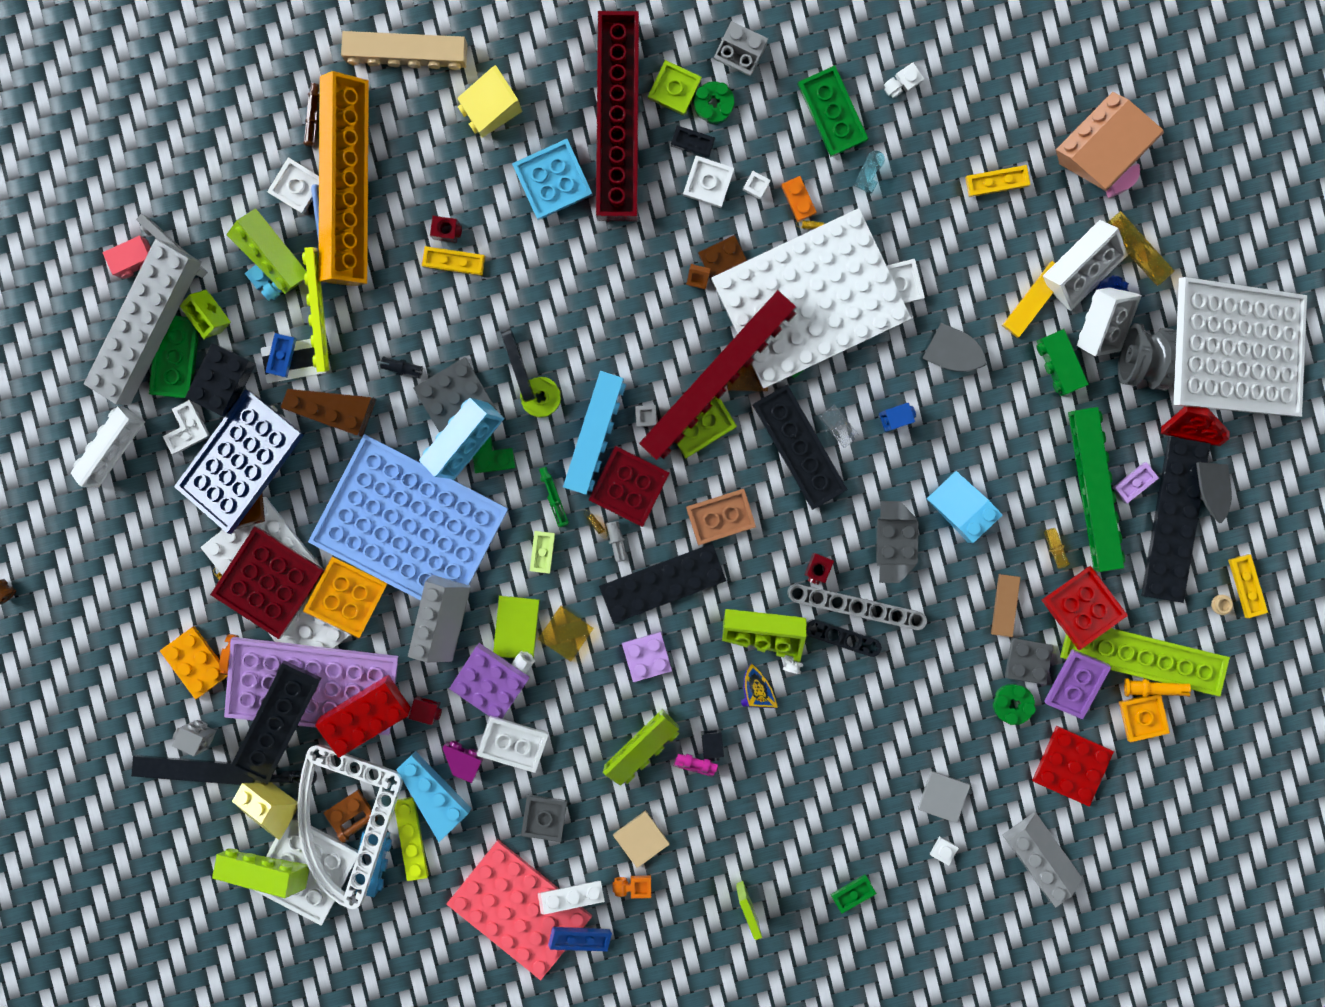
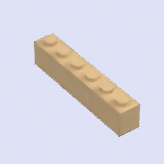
[341,31,467,70]

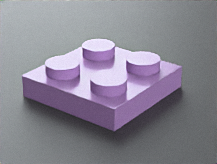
[622,632,672,682]

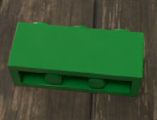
[1036,329,1089,396]

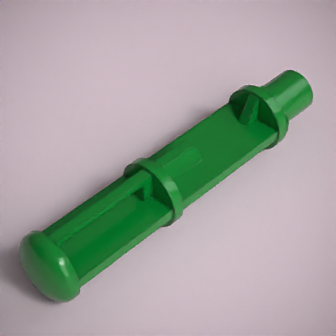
[539,467,569,527]

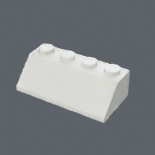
[1043,220,1128,311]
[71,406,145,487]

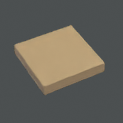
[613,810,670,868]

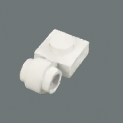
[884,63,924,98]

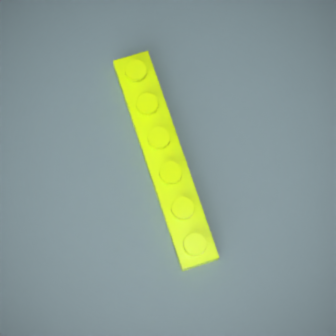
[302,247,330,372]

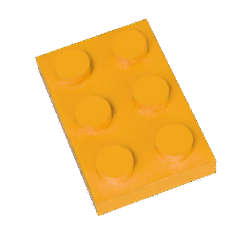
[160,626,228,700]

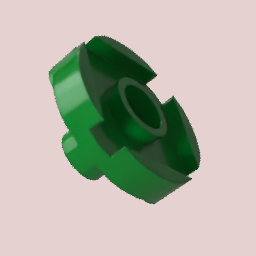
[694,81,734,124]
[993,684,1036,725]

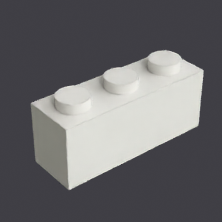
[538,881,605,914]

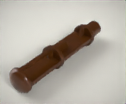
[303,83,320,147]

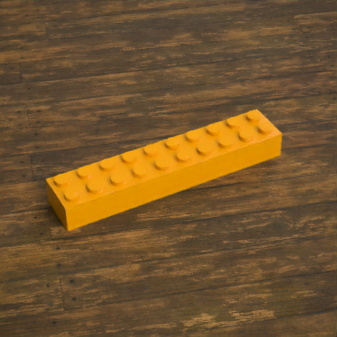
[318,71,369,286]

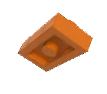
[781,176,817,222]

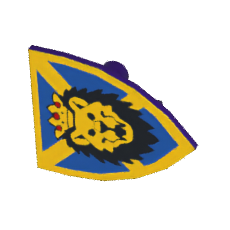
[741,663,778,709]

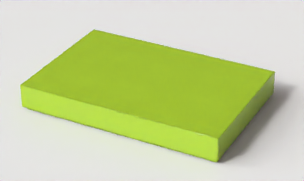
[678,398,737,458]
[493,595,540,659]
[736,881,762,940]

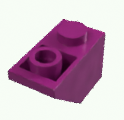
[442,741,484,783]

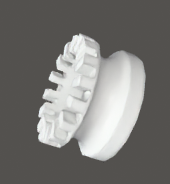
[783,659,803,674]

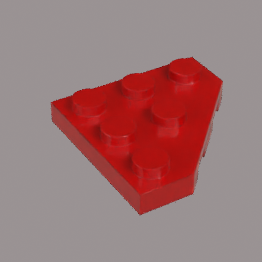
[1161,406,1230,446]

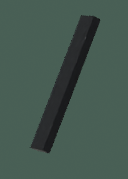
[131,755,255,785]

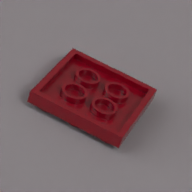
[589,446,670,527]

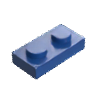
[265,333,296,378]

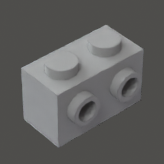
[172,720,216,756]

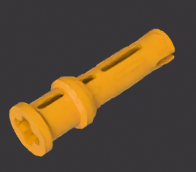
[1124,678,1191,697]

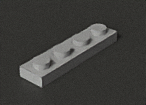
[136,214,208,278]

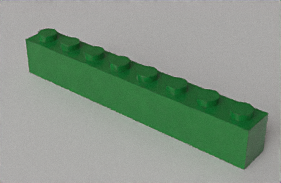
[1068,407,1125,572]

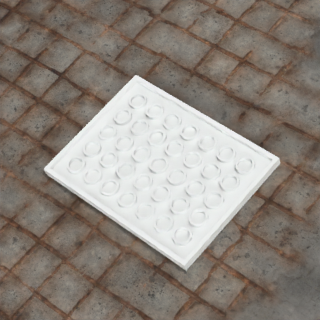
[711,208,911,389]
[1174,277,1307,417]

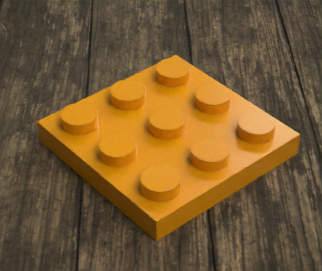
[303,557,388,638]

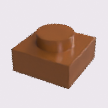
[686,264,711,289]

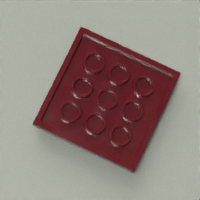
[210,526,325,639]

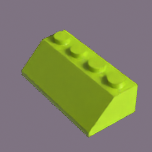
[603,709,679,786]

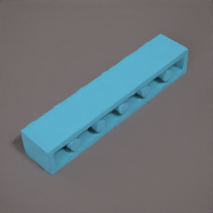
[563,371,626,495]

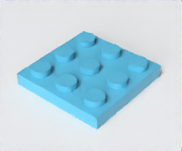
[512,139,593,220]

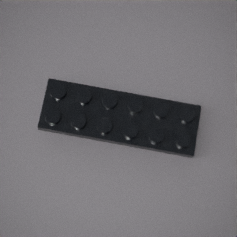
[752,384,848,510]
[599,543,726,624]
[230,660,322,785]

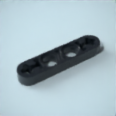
[501,328,535,403]
[806,619,882,657]

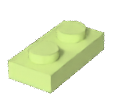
[530,531,555,574]

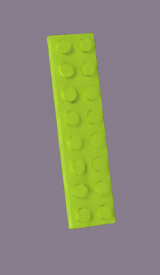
[1060,628,1230,697]

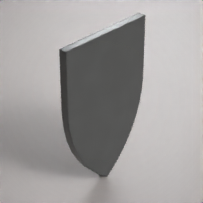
[922,323,987,372]
[1196,462,1232,524]

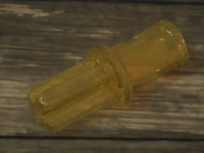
[1044,528,1070,569]

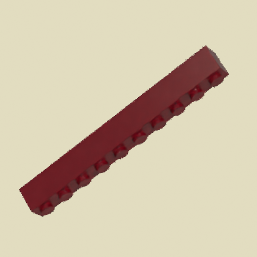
[639,290,797,460]

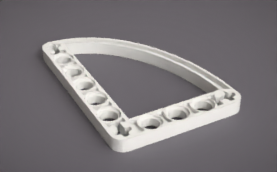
[298,744,403,909]

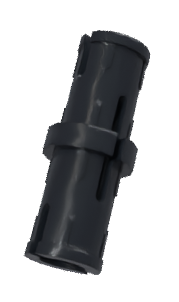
[380,356,423,379]

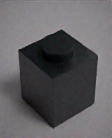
[701,729,724,762]

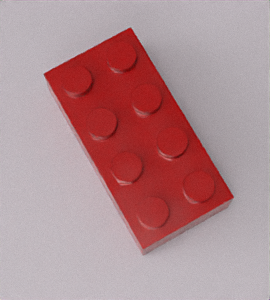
[315,675,411,758]

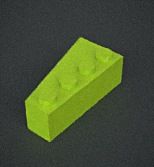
[226,208,307,294]
[212,848,309,898]

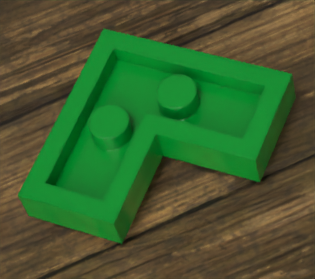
[473,436,516,474]

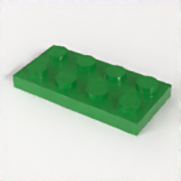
[797,65,868,158]
[149,316,199,399]

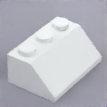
[1077,288,1142,356]

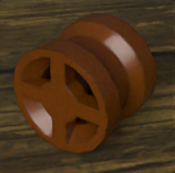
[0,579,16,604]

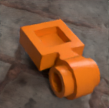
[612,875,651,899]

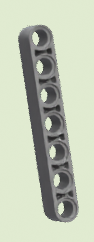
[787,584,927,630]

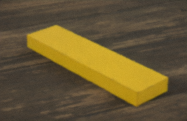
[1002,261,1055,338]

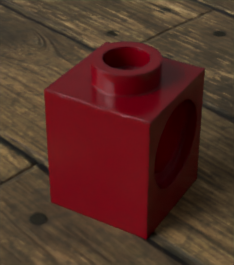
[430,216,462,243]
[804,553,834,585]
[408,696,442,725]

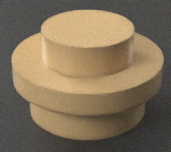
[1211,595,1233,615]

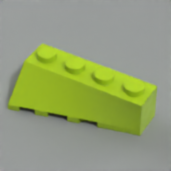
[722,609,806,662]

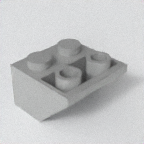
[713,21,768,76]

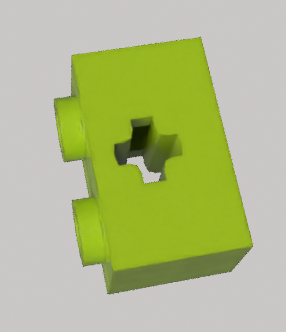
[180,289,231,339]

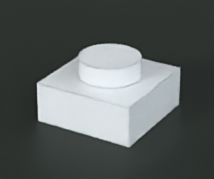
[743,171,770,200]
[930,836,959,866]

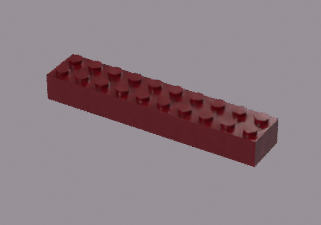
[596,11,639,221]

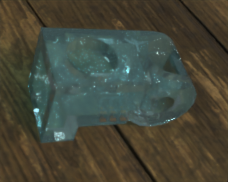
[853,150,885,194]

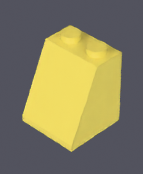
[457,65,522,138]
[232,783,298,840]

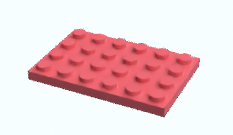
[446,840,592,980]

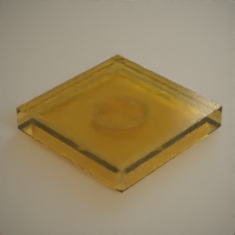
[538,606,594,662]

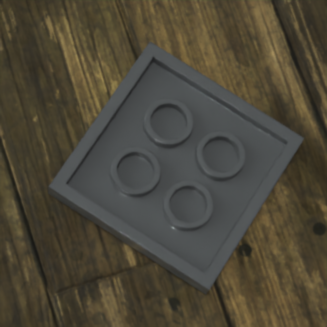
[413,357,497,432]

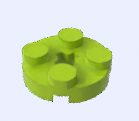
[520,377,561,418]

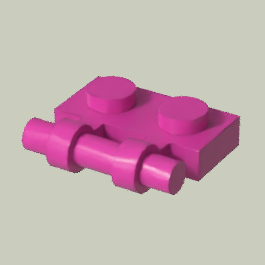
[673,754,718,777]

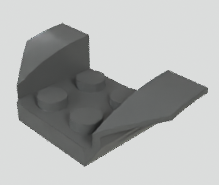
[876,501,918,583]

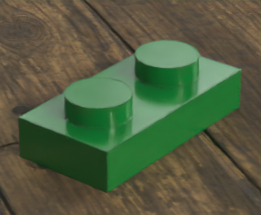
[831,874,877,914]

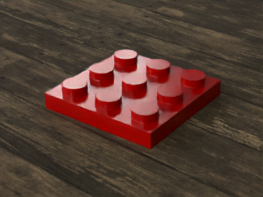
[1041,566,1128,650]
[1032,725,1114,807]

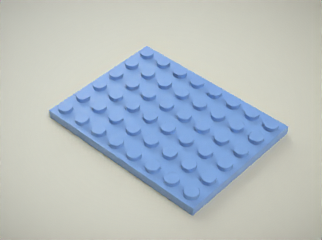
[308,434,509,601]

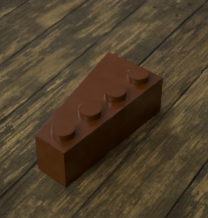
[281,389,377,437]

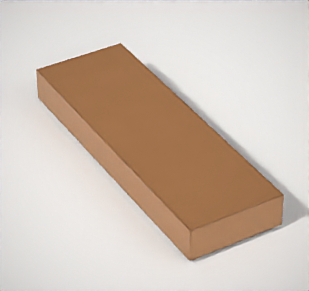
[991,574,1020,637]

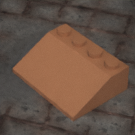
[1056,92,1164,191]

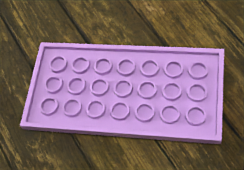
[224,637,399,735]

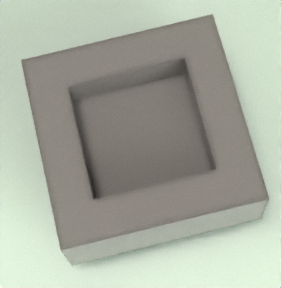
[635,405,657,427]

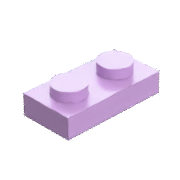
[1112,462,1159,503]

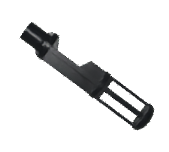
[253,771,317,783]

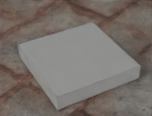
[918,771,970,823]

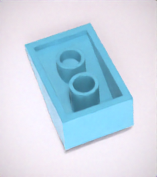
[926,471,1003,543]

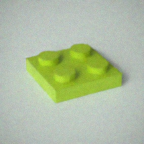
[648,60,702,116]

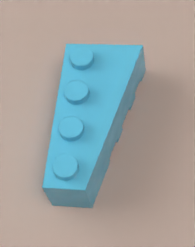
[396,751,472,842]

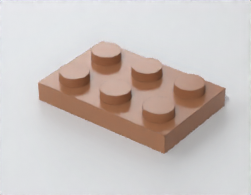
[686,489,756,545]

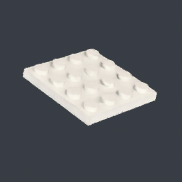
[254,817,359,926]

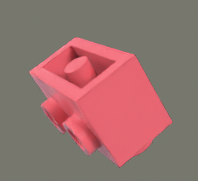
[102,235,151,279]

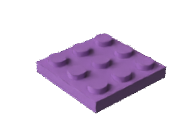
[449,643,530,719]

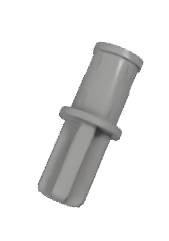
[606,521,627,562]

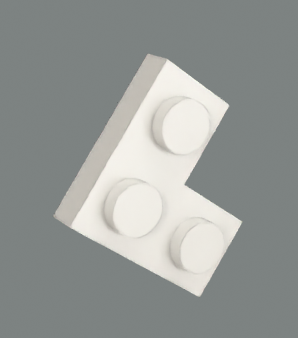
[163,400,211,455]

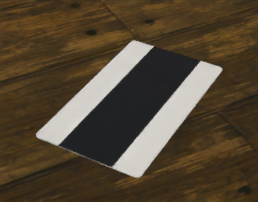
[261,339,327,383]

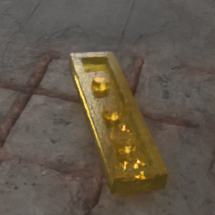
[1107,211,1174,286]

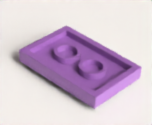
[1044,649,1111,719]

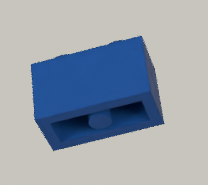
[879,402,916,432]

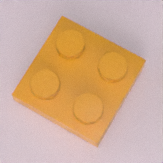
[1119,695,1170,742]

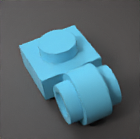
[245,265,282,301]

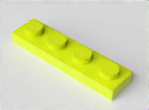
[394,797,428,881]

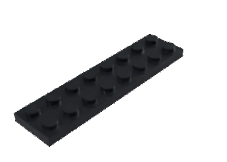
[1141,437,1211,603]

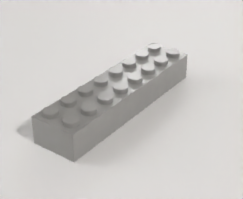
[84,239,202,405]

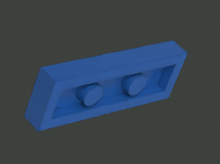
[548,927,612,951]

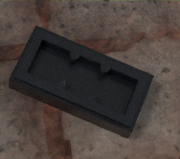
[671,125,715,159]

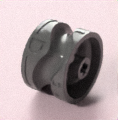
[1118,323,1177,391]

